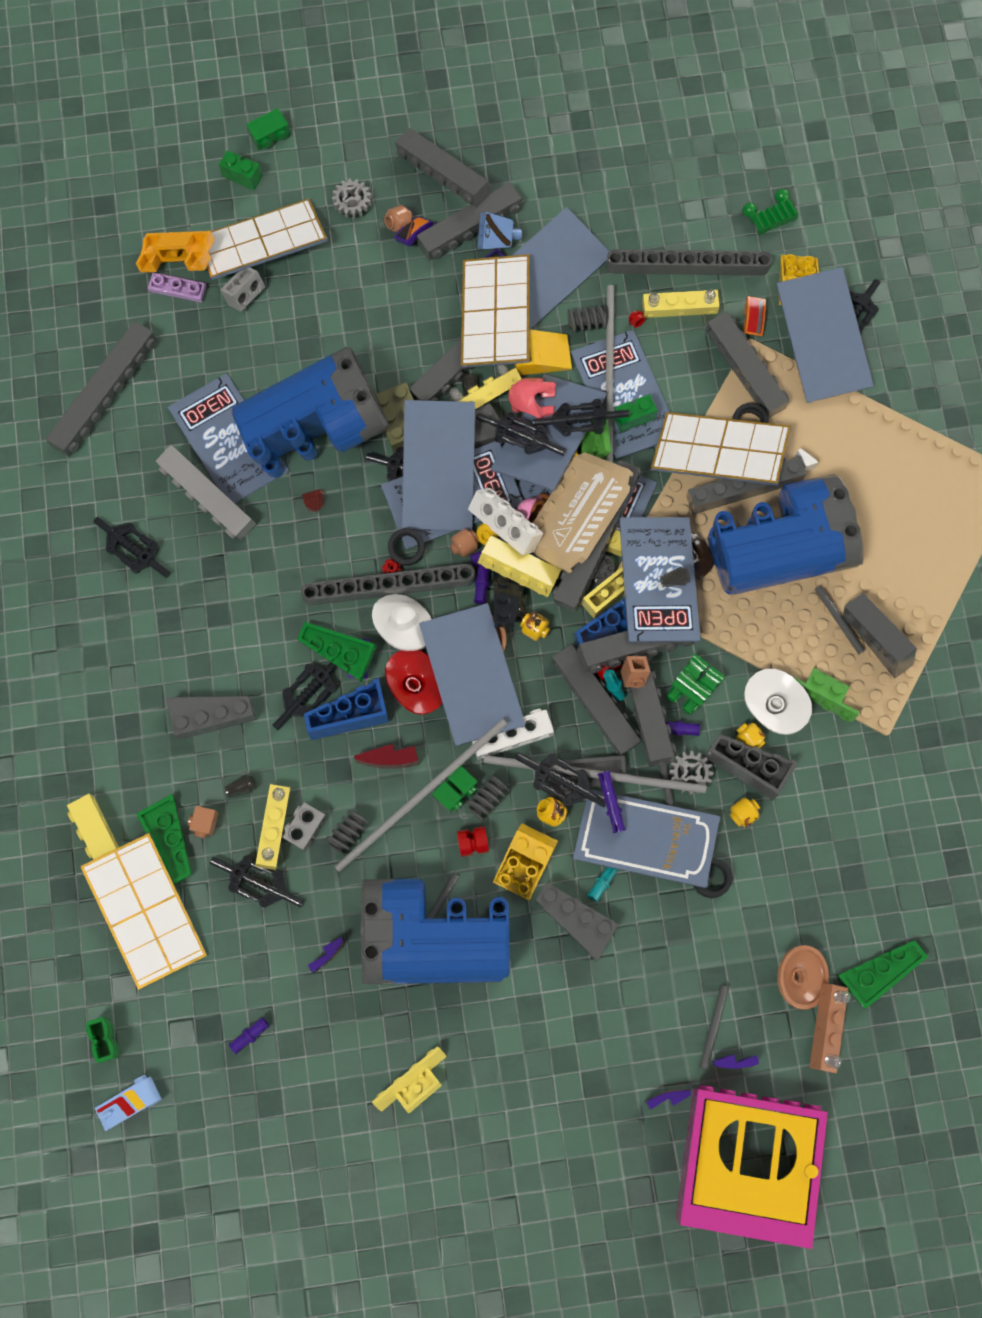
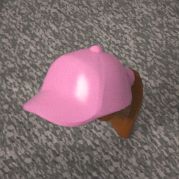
[516,493,550,523]

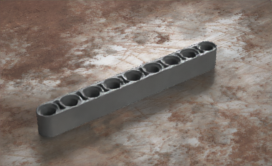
[606,249,772,276]
[301,564,475,605]

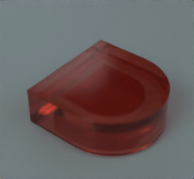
[302,489,324,512]

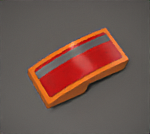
[743,296,766,337]

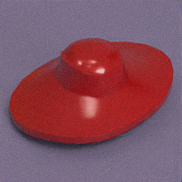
[385,650,443,715]

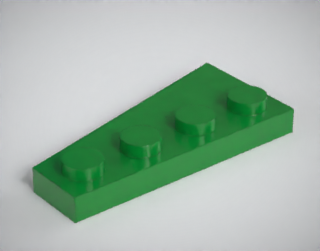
[297,622,377,682]
[136,794,192,885]
[837,940,928,1009]

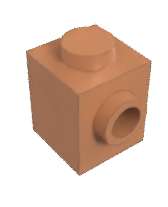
[621,656,650,688]
[188,806,219,839]

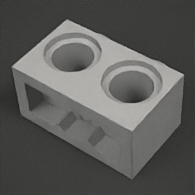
[220,267,265,312]
[282,802,327,852]

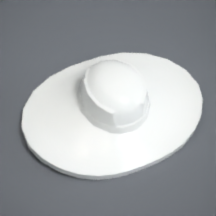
[372,594,432,651]
[744,669,812,735]

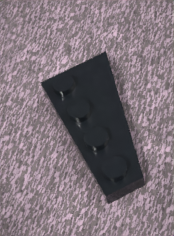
[493,571,525,628]

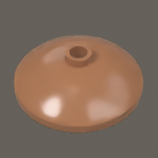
[778,945,829,1010]

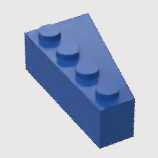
[573,598,627,647]
[304,678,389,740]

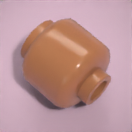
[384,205,412,232]
[450,529,479,557]

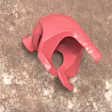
[508,378,556,418]

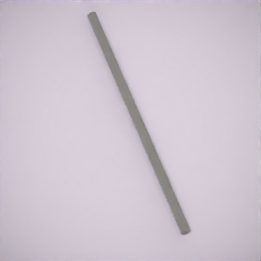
[605,285,614,463]
[334,718,507,872]
[484,755,706,793]

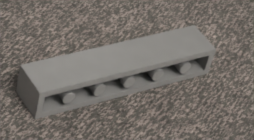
[156,445,256,540]

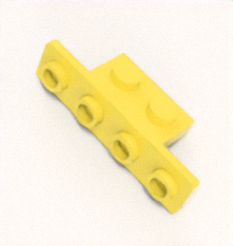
[372,1047,446,1113]

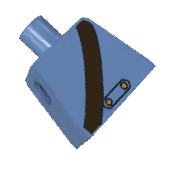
[477,212,522,249]

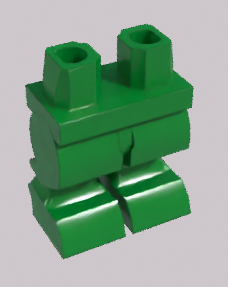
[667,654,725,715]

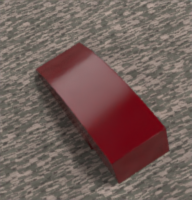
[354,744,420,769]

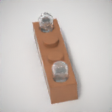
[809,983,851,1073]

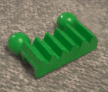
[742,189,799,236]

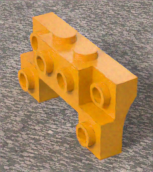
[136,231,215,273]

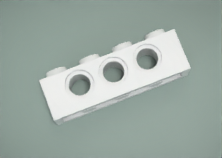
[468,488,544,555]
[472,709,554,760]

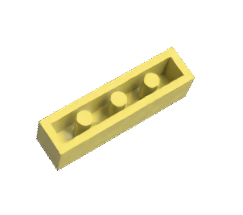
[477,536,561,597]
[582,566,625,618]
[67,794,119,860]

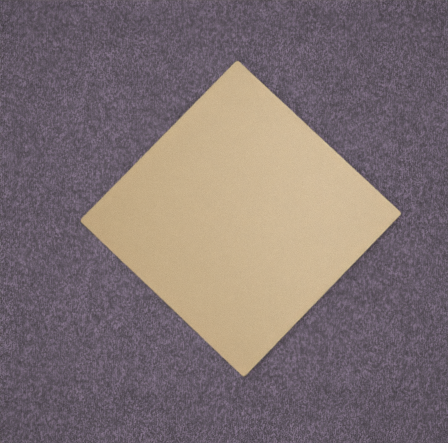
[616,339,982,736]

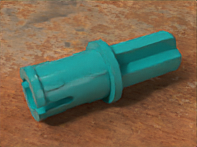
[603,669,626,701]
[587,867,618,902]

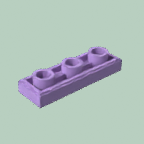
[148,272,207,302]

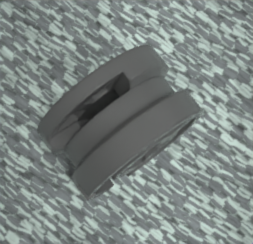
[591,555,615,585]

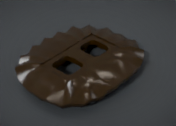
[691,532,714,582]

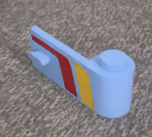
[95,1075,162,1131]

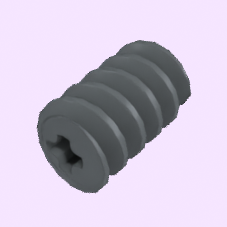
[567,305,607,332]
[467,776,509,821]
[326,810,370,856]

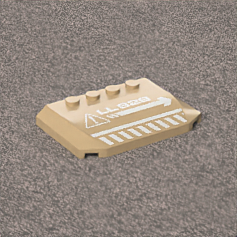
[530,452,633,573]

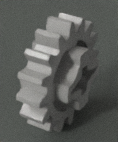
[332,178,372,218]
[669,751,713,796]

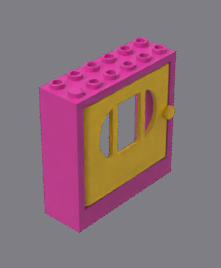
[675,1085,828,1249]

